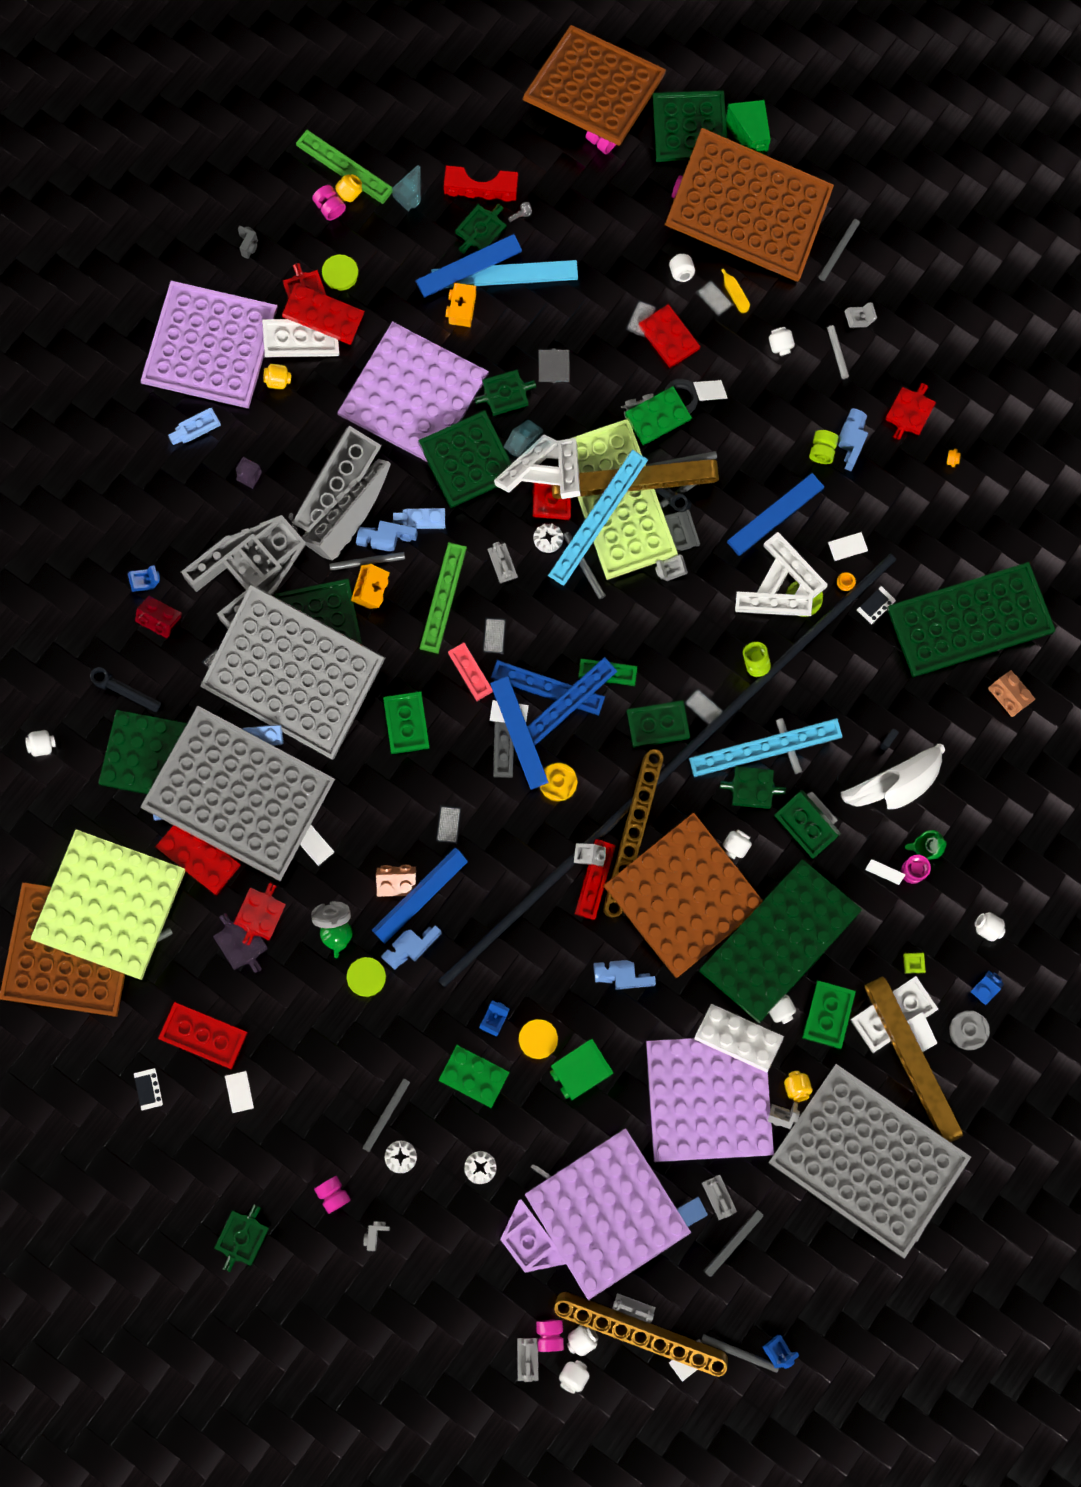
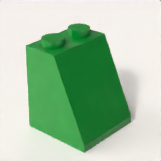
[726,100,771,156]
[550,1039,613,1101]

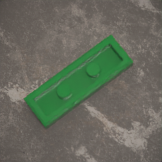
[578,659,637,686]

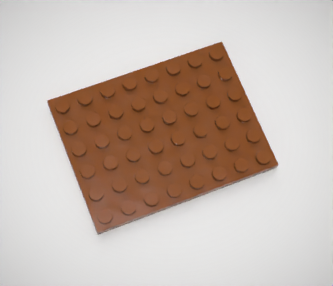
[665,128,834,282]

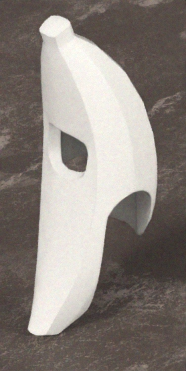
[841,744,945,809]

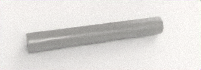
[827,325,849,379]
[776,718,802,774]

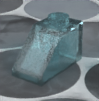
[392,165,421,211]
[504,420,543,458]

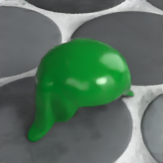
[905,830,947,860]
[320,922,353,958]

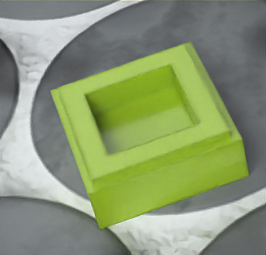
[903,953,926,974]

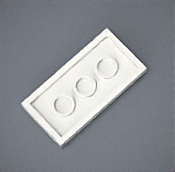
[262,319,339,357]
[851,976,938,1053]
[695,1004,784,1072]

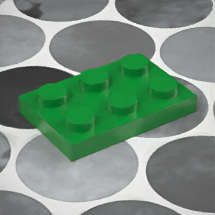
[625,387,692,446]
[383,692,430,754]
[802,981,856,1049]
[438,1045,510,1108]

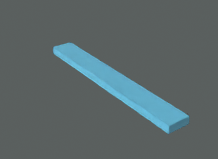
[431,260,578,288]
[548,449,648,586]
[689,719,843,777]

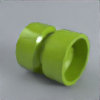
[809,430,839,464]
[743,642,771,677]

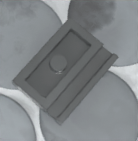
[664,509,700,552]

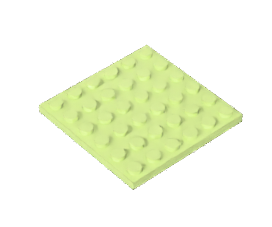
[31,830,186,980]

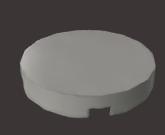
[311,902,351,928]
[949,1011,990,1050]

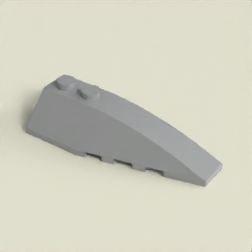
[292,426,382,532]
[301,459,391,561]

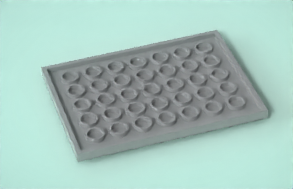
[201,585,386,759]
[141,706,335,881]
[769,1064,971,1258]

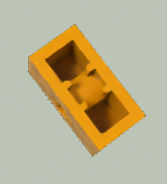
[446,283,476,327]
[351,564,390,609]

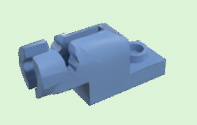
[838,408,868,471]
[356,521,418,551]
[381,926,441,970]
[594,960,656,989]

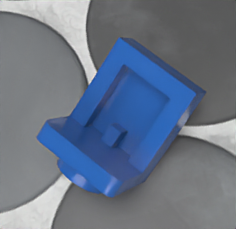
[128,565,160,592]
[971,971,1003,1005]
[479,1001,510,1036]
[763,1335,799,1369]

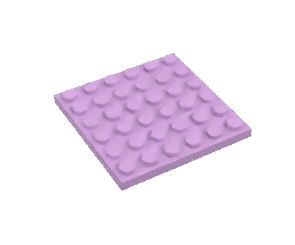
[141,281,278,408]
[338,322,489,461]
[646,1038,774,1162]
[525,1128,691,1300]

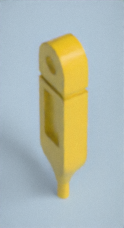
[721,269,750,313]

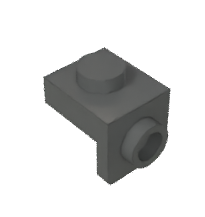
[238,226,258,259]

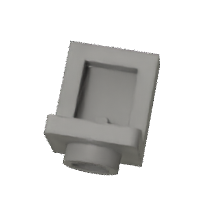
[845,303,877,327]
[656,555,688,581]
[768,1102,800,1129]
[364,1221,390,1251]

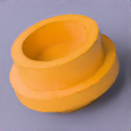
[947,449,961,468]
[837,572,856,591]

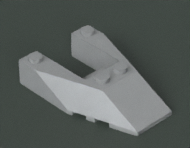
[181,515,306,629]

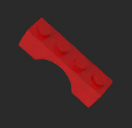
[444,166,518,201]

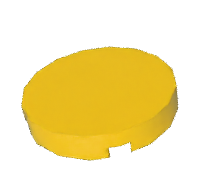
[540,763,578,801]
[519,1019,558,1059]

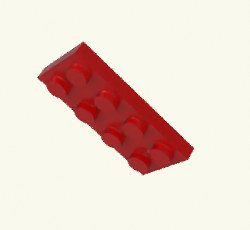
[282,283,365,345]
[156,825,241,895]
[158,1002,248,1069]

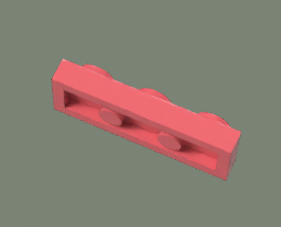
[448,643,493,701]

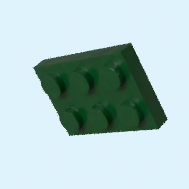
[626,700,690,748]
[774,790,841,859]

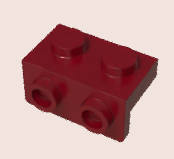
[135,596,182,638]

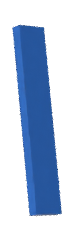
[416,234,522,298]
[727,473,824,556]
[527,657,618,745]
[491,660,605,716]
[490,676,549,790]
[372,848,468,944]

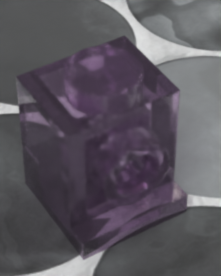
[236,457,262,488]

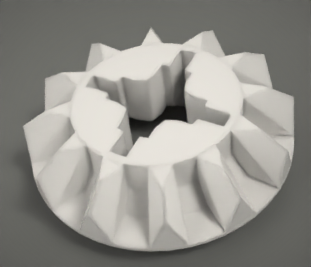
[533,523,563,553]
[385,1141,417,1173]
[464,1151,496,1184]

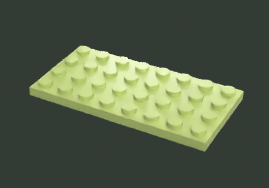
[570,419,678,580]

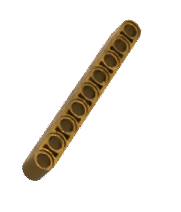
[551,460,719,499]
[603,749,663,917]
[865,976,963,1143]
[554,1292,728,1376]

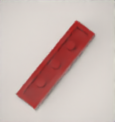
[575,839,616,920]

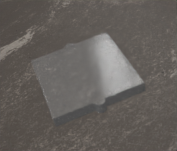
[539,348,569,383]

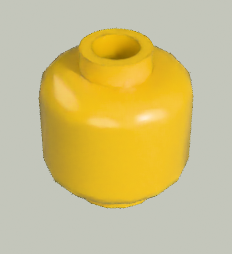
[335,174,362,202]
[263,364,291,389]
[784,1071,813,1102]

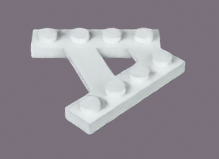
[494,435,581,499]
[735,532,827,616]

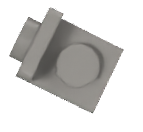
[574,843,606,866]

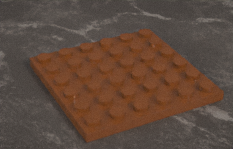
[523,25,666,146]
[603,813,763,978]
[0,883,125,1017]

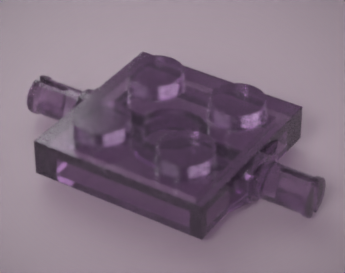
[213,913,268,973]

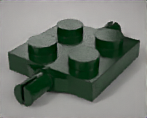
[455,204,507,254]
[474,370,536,416]
[720,766,786,809]
[214,1204,269,1272]

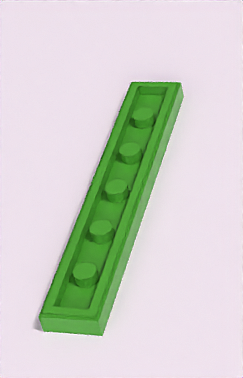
[296,130,394,204]
[420,542,467,654]

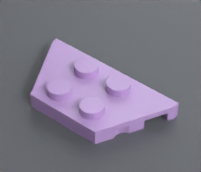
[500,1199,566,1272]

